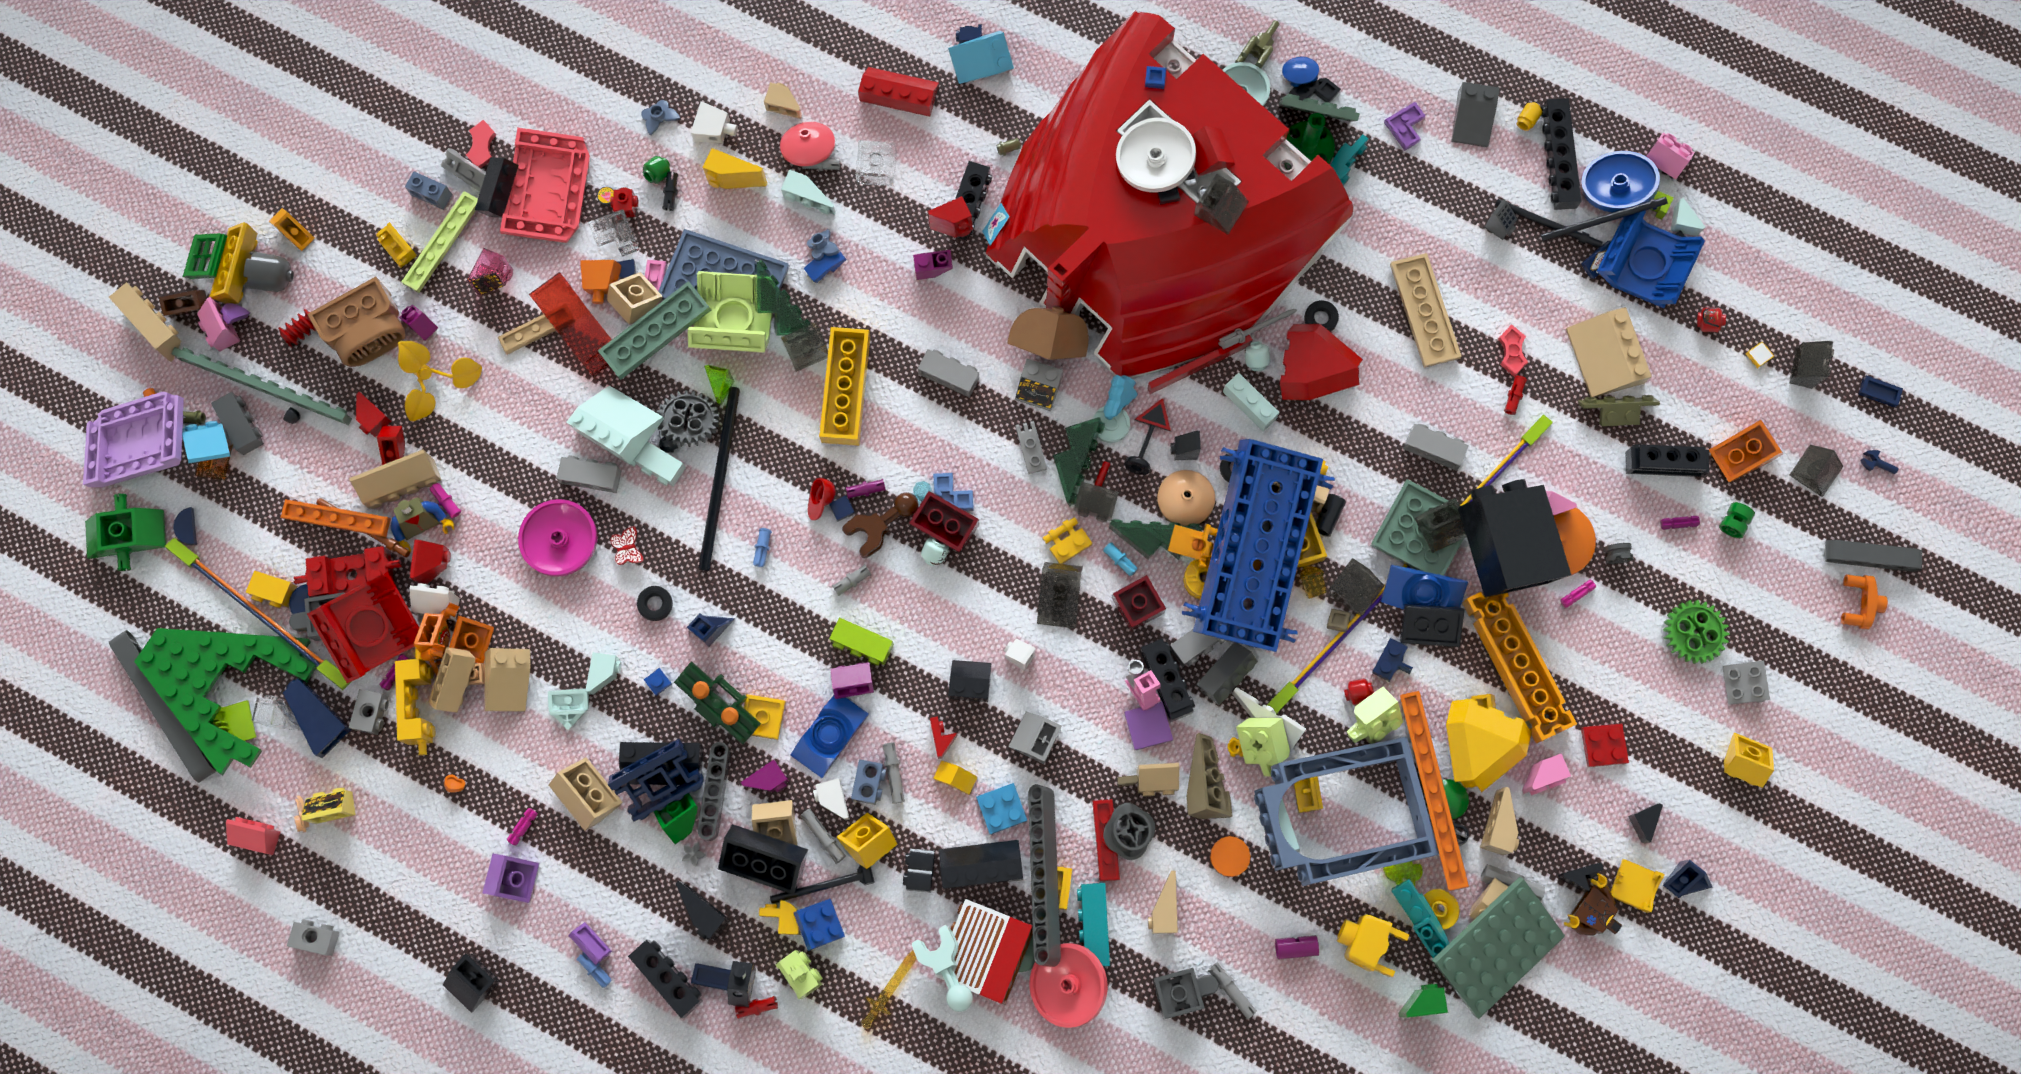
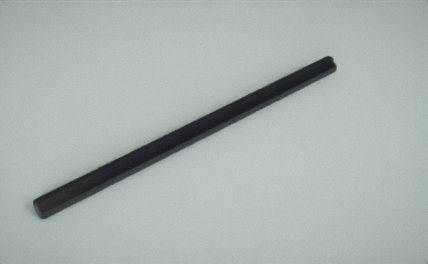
[698,387,740,571]

